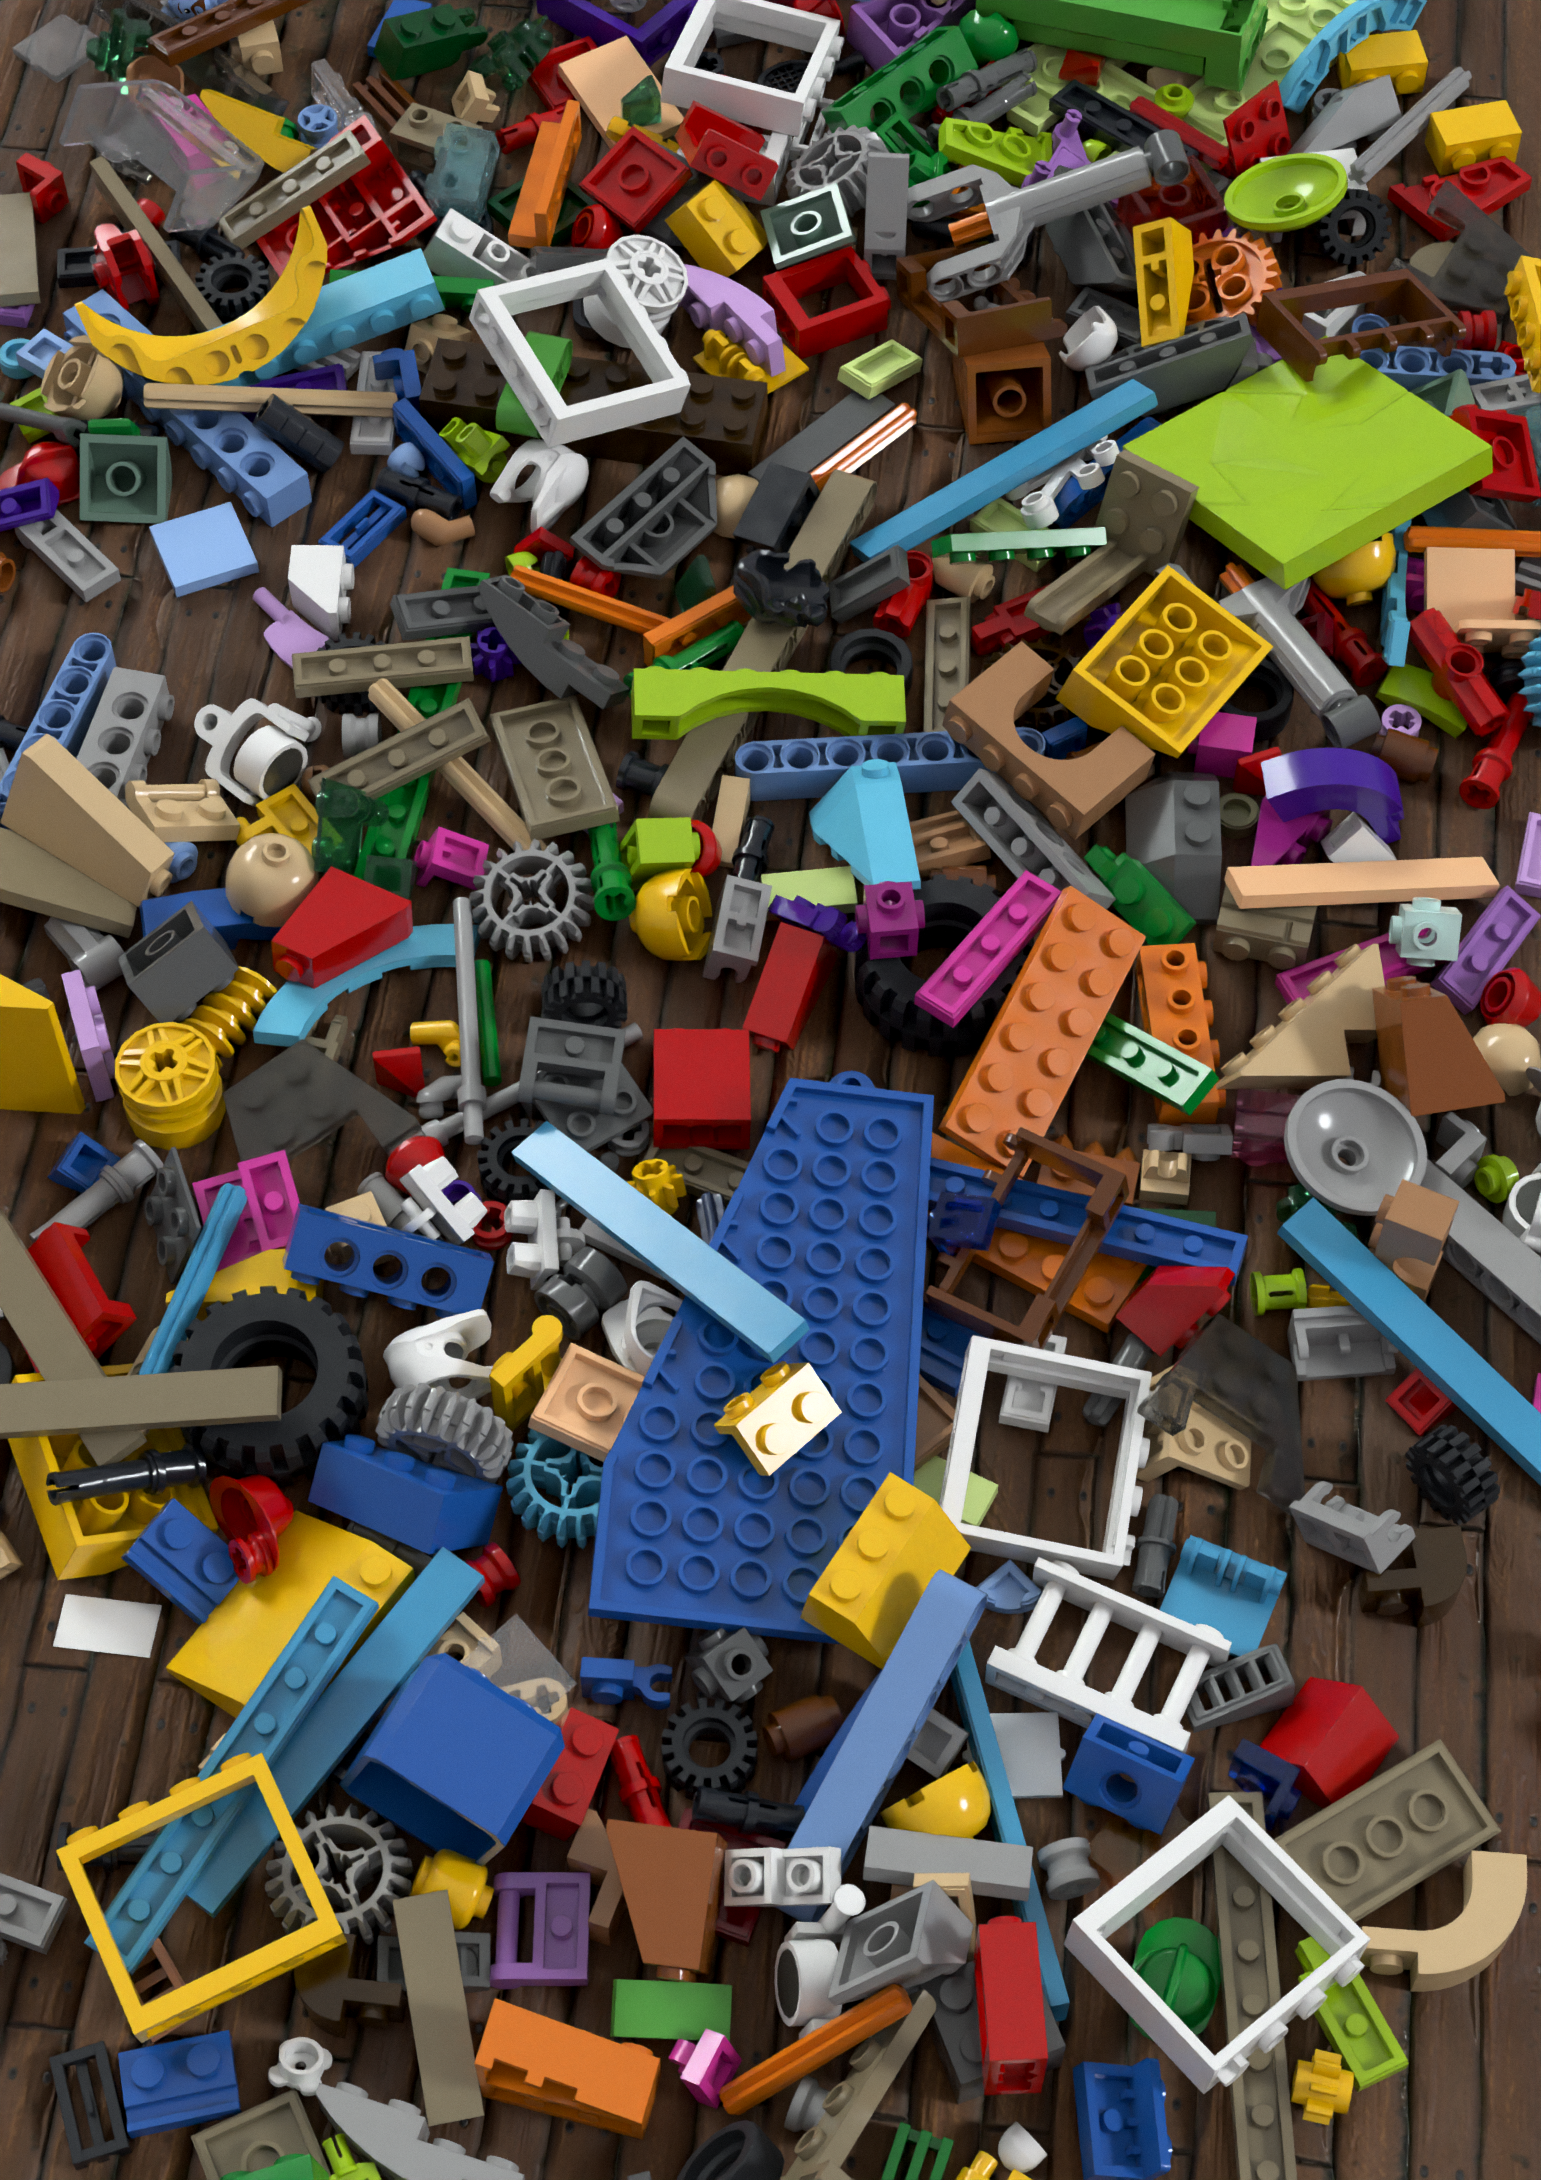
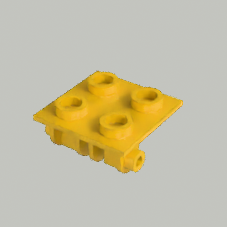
[693,329,809,394]

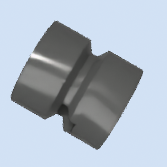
[534,1246,628,1340]

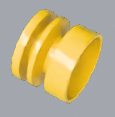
[115,1022,226,1150]

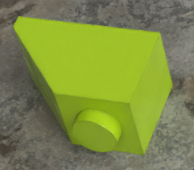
[620,817,700,890]

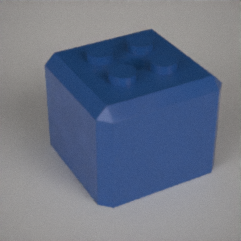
[339,1653,565,1867]

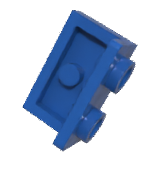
[1072,2058,1172,2180]

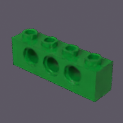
[821,26,979,133]

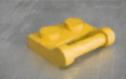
[489,1315,563,1431]

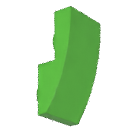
[610,1979,732,2042]

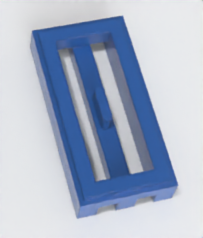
[318,489,407,568]

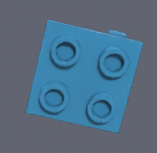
[1159,1535,1288,1657]

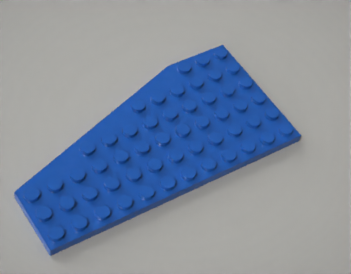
[587,1078,934,1645]

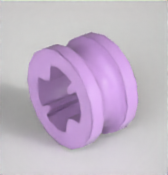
[1379,704,1422,737]

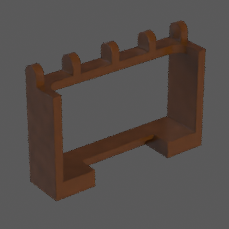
[896,240,1067,358]
[1256,268,1466,382]
[923,1127,1130,1350]

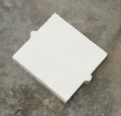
[962,1712,1066,1798]

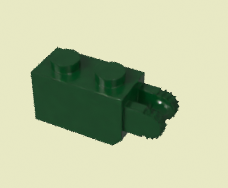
[373,3,489,81]

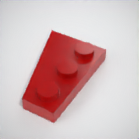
[1387,156,1532,242]

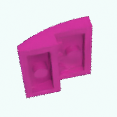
[192,1149,300,1272]

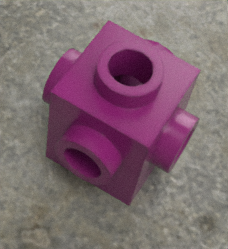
[855,881,925,960]

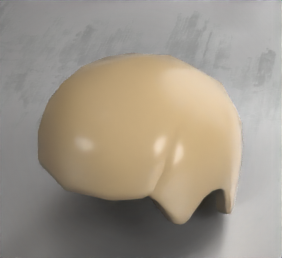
[713,474,759,539]
[1473,1023,1541,1096]

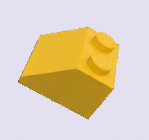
[664,178,768,278]

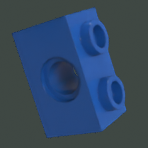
[1062,1713,1195,1835]

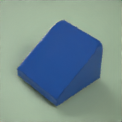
[48,1131,120,1193]

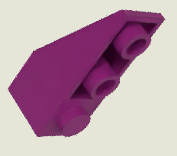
[1250,796,1333,866]

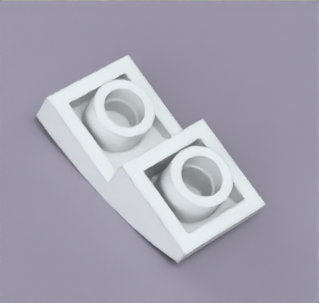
[724,1846,841,1907]

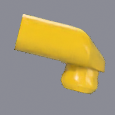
[410,1020,461,1067]

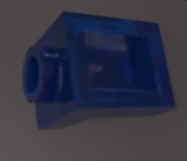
[927,1191,1001,1256]
[1228,1738,1303,1831]

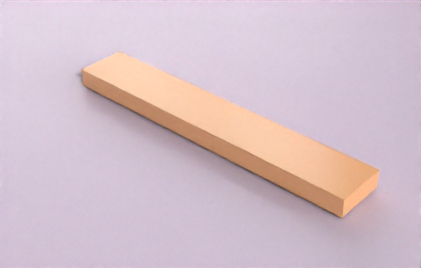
[1224,857,1500,909]

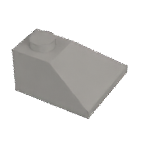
[828,1880,973,2006]

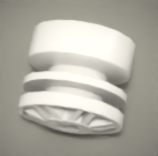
[583,234,688,348]

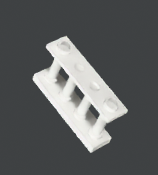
[985,1557,1232,1754]

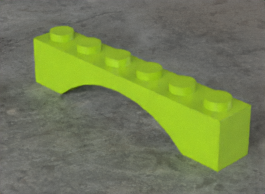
[631,666,906,740]

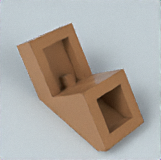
[567,1809,627,1946]

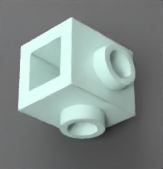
[1389,897,1462,967]

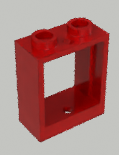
[763,246,891,360]
[973,1916,1048,2095]

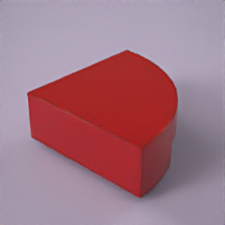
[513,527,575,562]

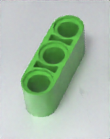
[496,331,573,438]

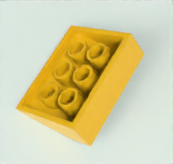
[1056,565,1273,758]
[0,974,86,1114]
[8,1363,218,1580]
[166,1511,416,1718]

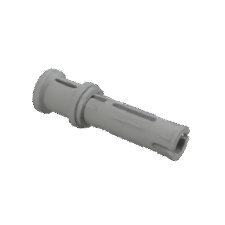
[29,1139,164,1243]

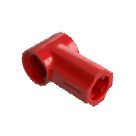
[873,550,933,638]

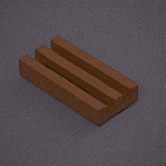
[352,69,418,132]

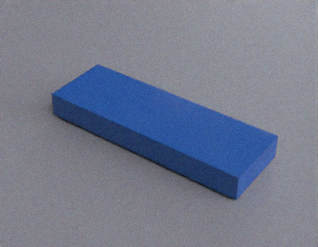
[392,398,478,510]

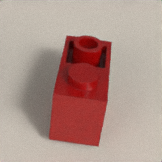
[1115,1266,1235,1357]

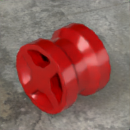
[1456,310,1497,352]
[569,556,621,598]
[464,1542,521,1608]

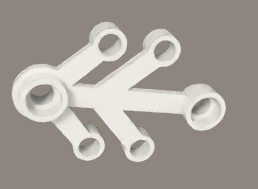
[1005,435,1120,530]

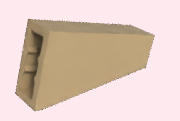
[0,734,175,908]

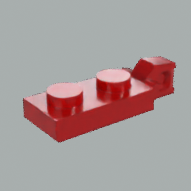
[971,584,1090,656]

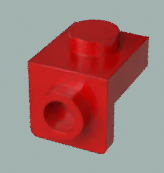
[15,152,69,224]

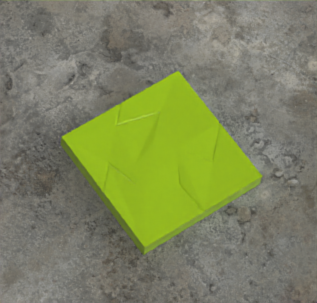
[1123,335,1493,590]

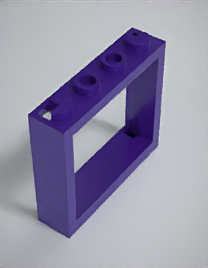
[536,0,698,67]

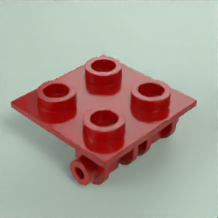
[1217,80,1292,179]

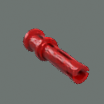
[1301,576,1388,687]
[1459,692,1534,809]

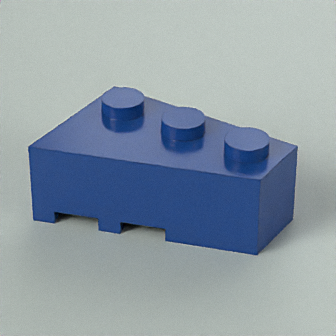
[308,1434,503,1554]

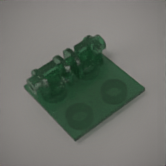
[468,15,553,91]
[311,778,389,876]

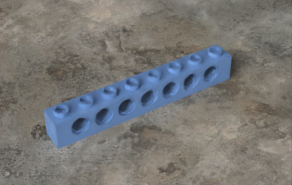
[62,289,312,527]

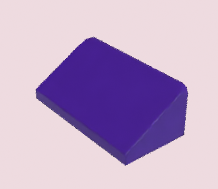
[0,478,59,532]

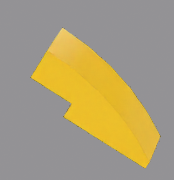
[200,89,318,173]

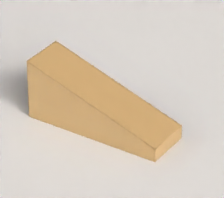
[712,775,751,868]

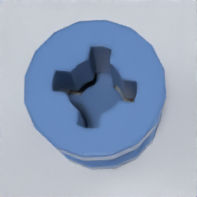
[298,104,339,150]

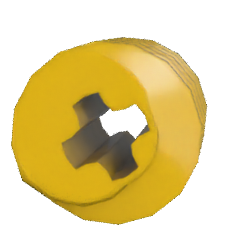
[180,966,277,1070]

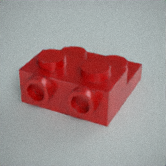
[1449,404,1541,503]

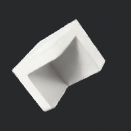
[1320,812,1397,863]

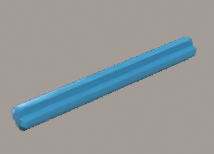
[138,1183,247,1375]

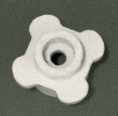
[268,2037,332,2096]

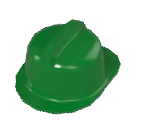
[1129,1917,1221,2041]

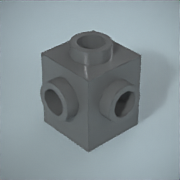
[684,1627,773,1703]

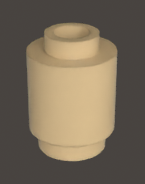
[932,556,995,603]

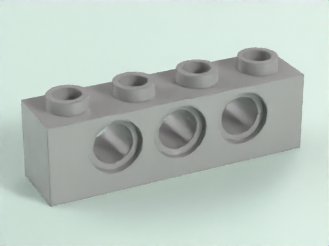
[76,667,175,812]
[951,768,1116,910]

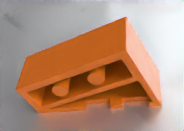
[474,1998,662,2140]

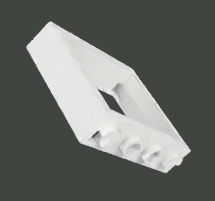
[660,0,844,137]
[469,258,691,448]
[939,1335,1157,1580]
[1064,1795,1370,2094]

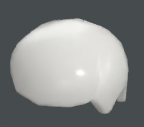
[1059,306,1118,372]

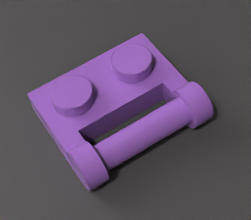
[489,1872,591,1989]

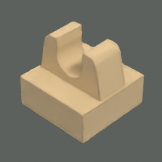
[451,70,500,124]
[1139,1149,1192,1205]

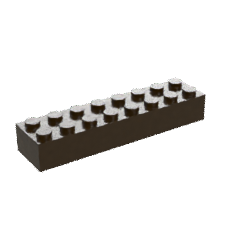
[419,338,768,476]

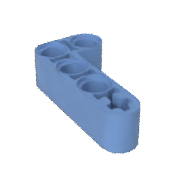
[1351,314,1516,392]

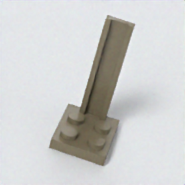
[1024,449,1199,635]
[779,1989,936,2180]

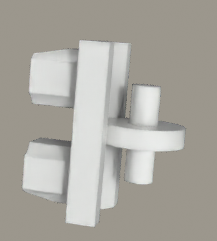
[399,1156,487,1245]
[504,1189,585,1290]

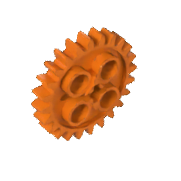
[1185,228,1282,327]

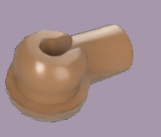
[411,509,475,546]

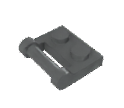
[517,1016,626,1116]

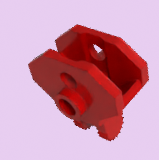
[92,223,160,311]

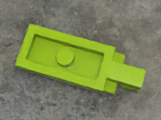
[1294,1936,1409,2092]

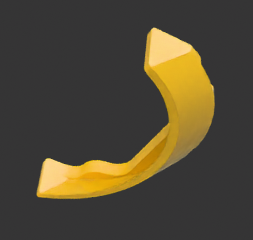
[74,205,328,385]

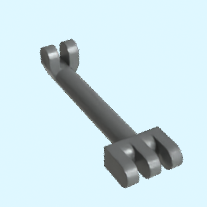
[0,390,87,449]

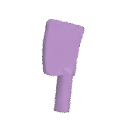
[253,587,329,669]

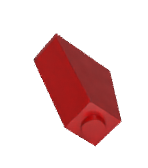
[271,866,413,989]
[742,922,838,1053]

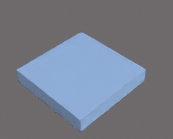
[149,502,259,597]

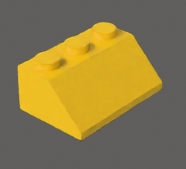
[800,1472,971,1670]

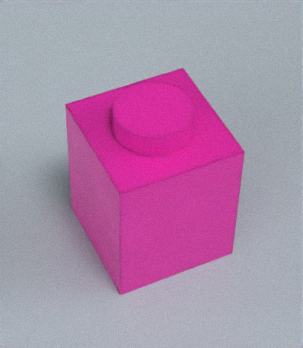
[1188,712,1257,778]

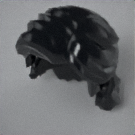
[733,549,830,628]

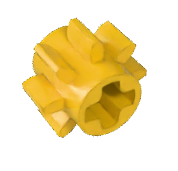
[627,1159,687,1215]
[1290,2049,1354,2125]

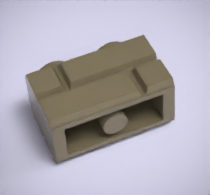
[1212,885,1317,970]

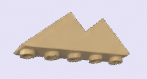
[1216,944,1385,1089]

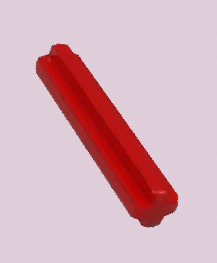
[1129,96,1230,170]

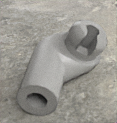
[416,1075,462,1119]

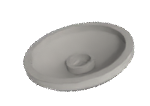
[1284,1079,1427,1216]

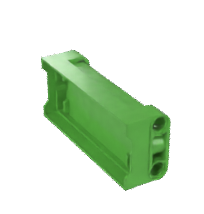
[976,0,1268,92]

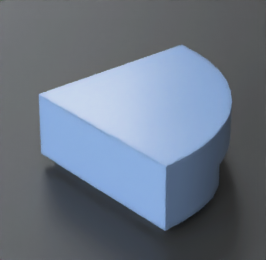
[976,1559,1042,1614]

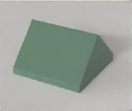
[760,182,858,271]
[80,433,173,524]

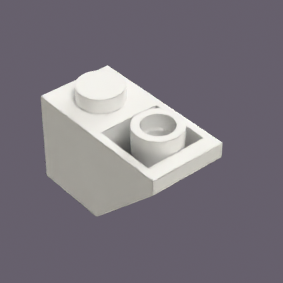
[288,545,355,641]

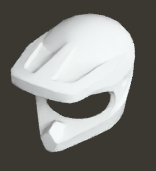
[490,439,589,533]
[601,1280,683,1376]
[383,1309,493,1400]

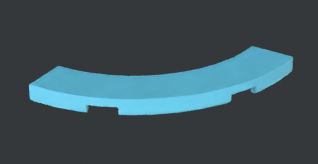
[1279,0,1427,114]
[1380,519,1412,667]
[253,924,481,1048]

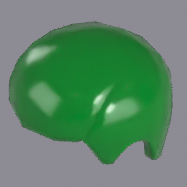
[959,10,1019,68]

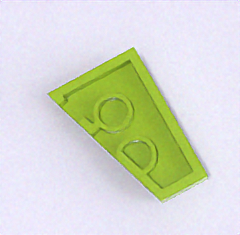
[939,117,1052,189]

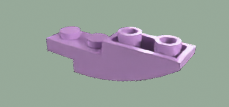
[677,264,786,377]

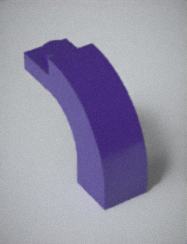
[1261,747,1404,844]

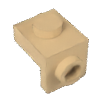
[405,314,472,374]

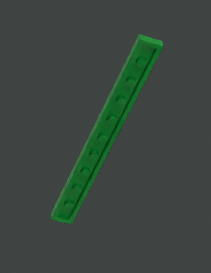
[354,567,490,896]

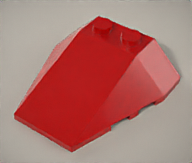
[256,114,438,277]

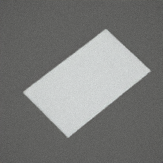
[53,1594,162,1658]

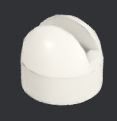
[998,2121,1047,2173]

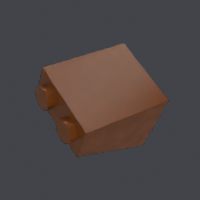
[952,341,1052,445]
[1372,976,1505,1116]
[606,1819,728,1983]

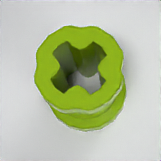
[1249,1268,1307,1316]

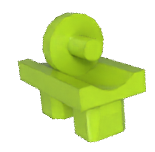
[439,417,510,483]

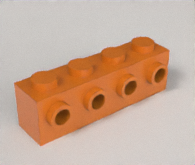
[1135,943,1226,1126]

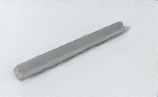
[1348,66,1472,185]

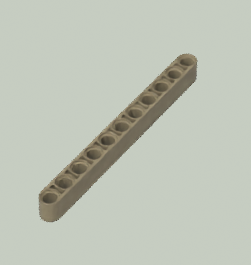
[648,469,878,822]

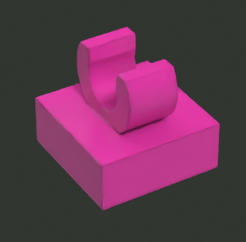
[668,2028,742,2109]

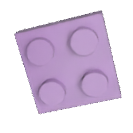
[61,969,115,1102]

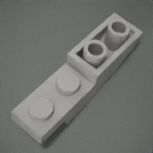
[315,2082,525,2180]

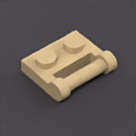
[125,779,240,842]

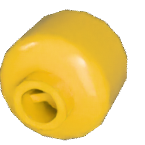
[409,1849,494,1930]

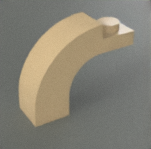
[1360,1850,1527,1992]

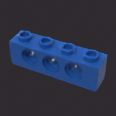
[282,1203,494,1318]

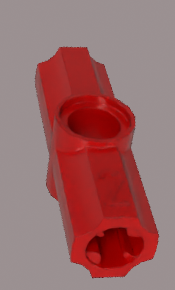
[1409,608,1511,737]

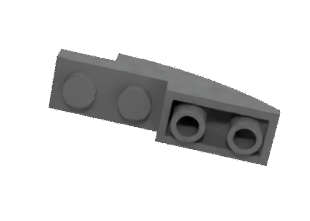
[478,575,631,709]

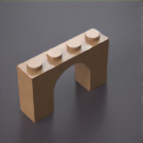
[942,641,1155,840]

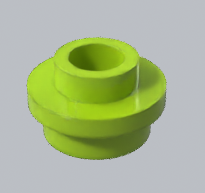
[1154,84,1194,120]
[1474,1154,1519,1203]

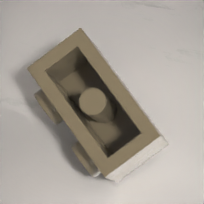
[389,102,485,187]

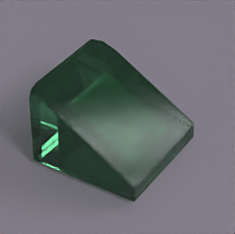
[621,75,662,127]
[675,554,716,613]
[364,855,417,900]

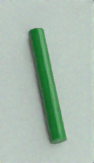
[474,959,502,1087]

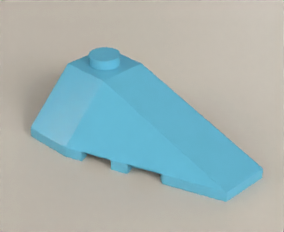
[809,759,921,890]

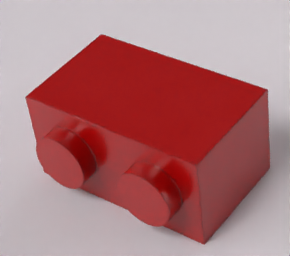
[521,1707,619,1841]

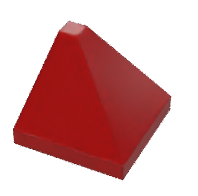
[1058,50,1106,86]
[1233,747,1282,796]
[372,1046,425,1098]
[1385,1368,1458,1436]

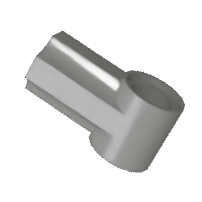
[44,917,124,991]

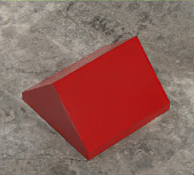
[1251,1677,1399,1809]

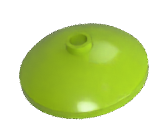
[1224,153,1348,233]

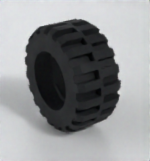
[854,874,1034,1057]
[169,1286,369,1488]

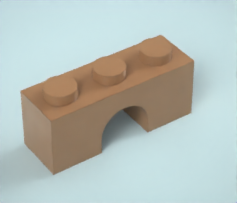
[1368,1179,1460,1302]

